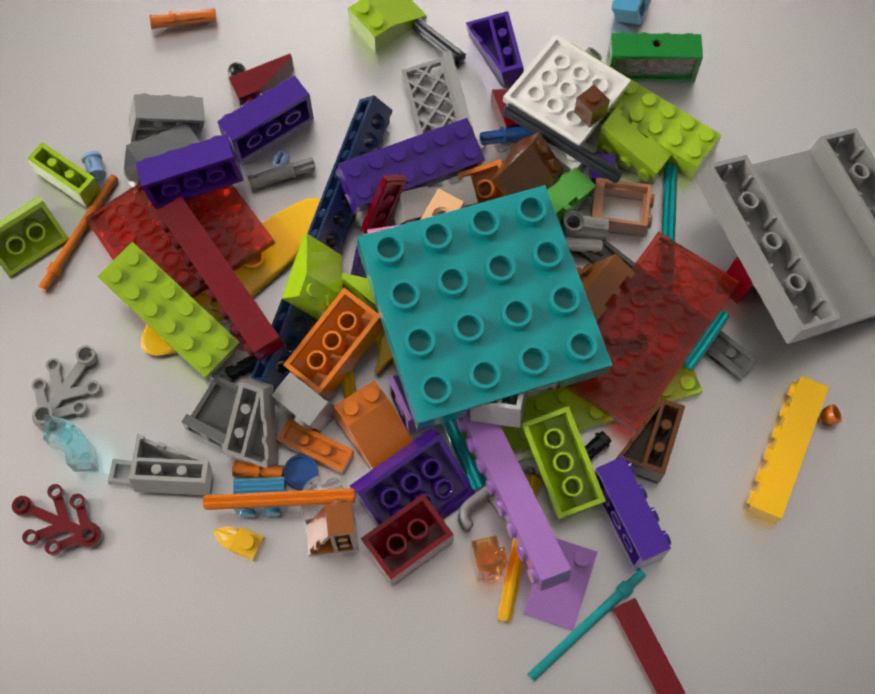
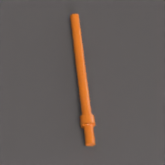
[38,174,119,292]

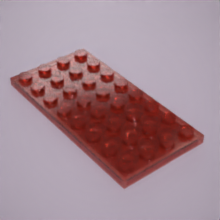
[564,231,740,433]

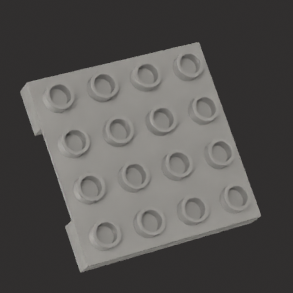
[696,128,875,344]

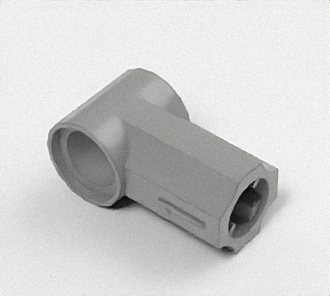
[561,211,609,241]

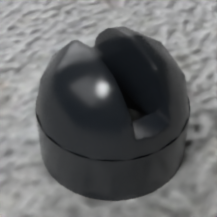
[228,62,246,77]

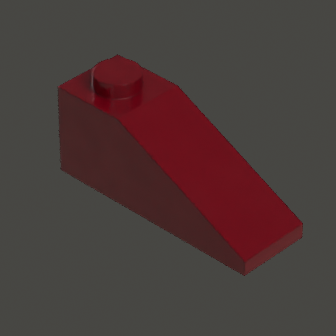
[228,53,294,107]

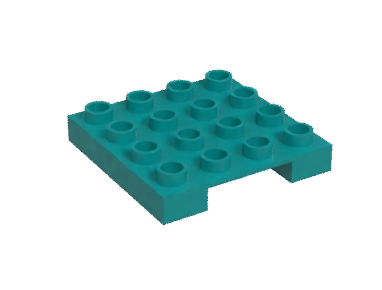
[357,185,612,430]

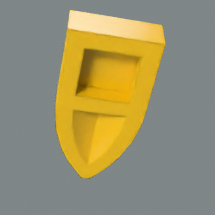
[213,527,265,561]

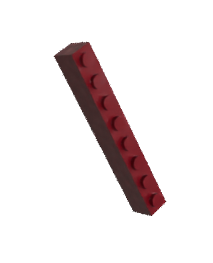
[157,196,284,362]

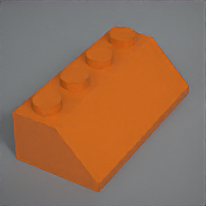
[283,288,383,399]

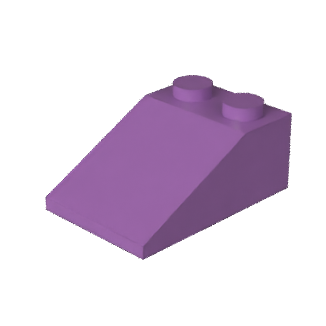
[524,538,597,631]

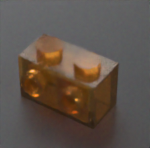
[470,535,507,584]

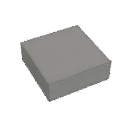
[107,459,133,488]

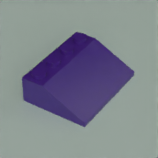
[349,429,476,526]

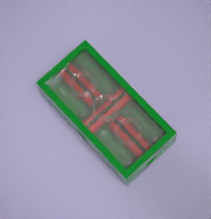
[606,32,703,82]

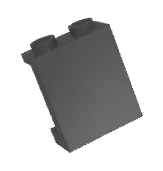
[181,373,239,448]

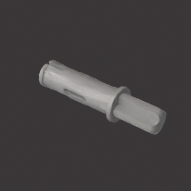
[247,157,316,190]

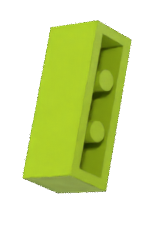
[27,142,101,207]

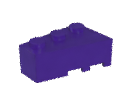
[466,11,524,86]

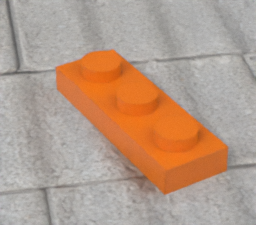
[276,419,354,474]

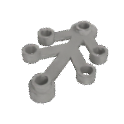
[31,345,102,429]

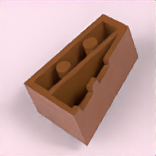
[580,254,636,322]

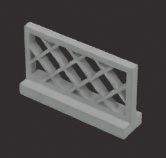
[401,50,474,135]

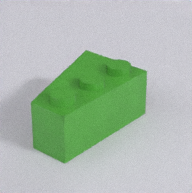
[547,167,596,226]

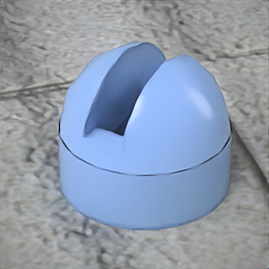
[272,151,291,168]

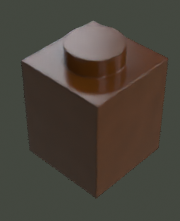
[574,85,610,128]

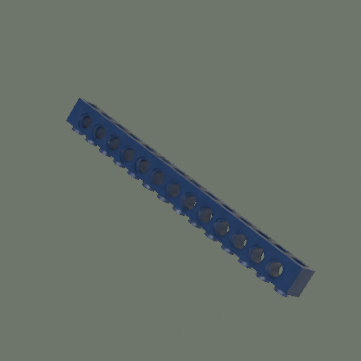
[251,95,393,392]

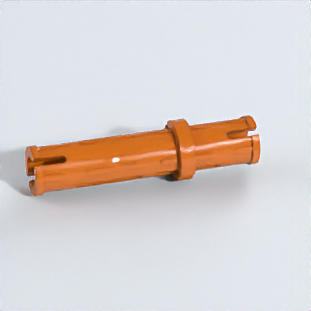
[149,8,217,29]

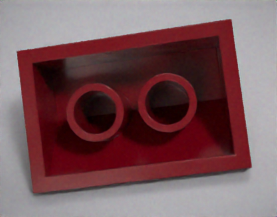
[361,494,454,586]

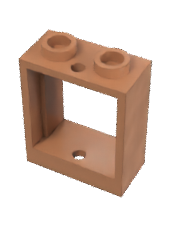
[590,177,655,236]

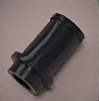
[585,431,612,462]

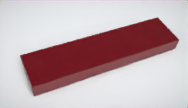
[611,598,686,694]

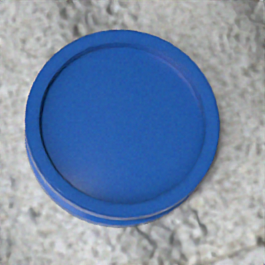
[283,454,319,491]

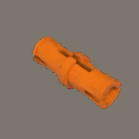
[232,460,284,478]

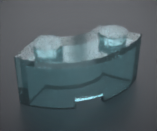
[43,415,99,472]

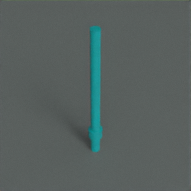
[527,569,646,682]

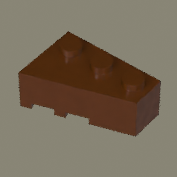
[616,398,685,482]

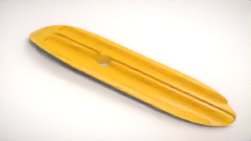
[141,197,321,356]

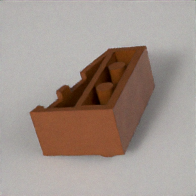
[306,499,359,556]

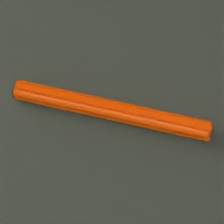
[203,488,356,510]

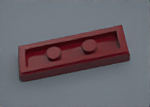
[360,174,407,234]

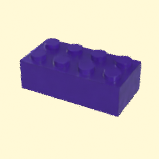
[217,75,314,163]
[135,134,244,209]
[595,456,671,572]

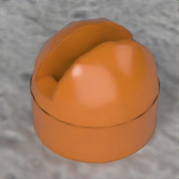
[820,404,842,425]

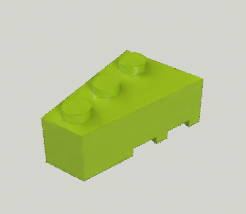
[597,107,672,185]

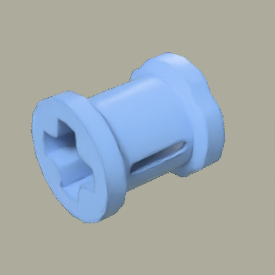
[81,151,107,181]

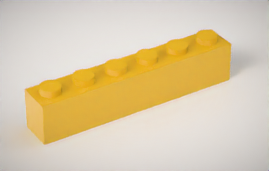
[746,375,829,525]

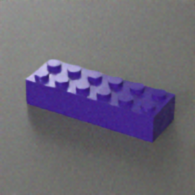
[336,118,485,214]

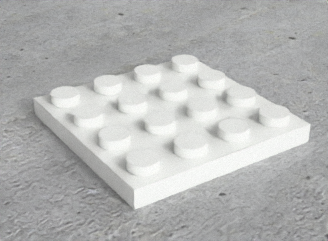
[503,34,631,146]

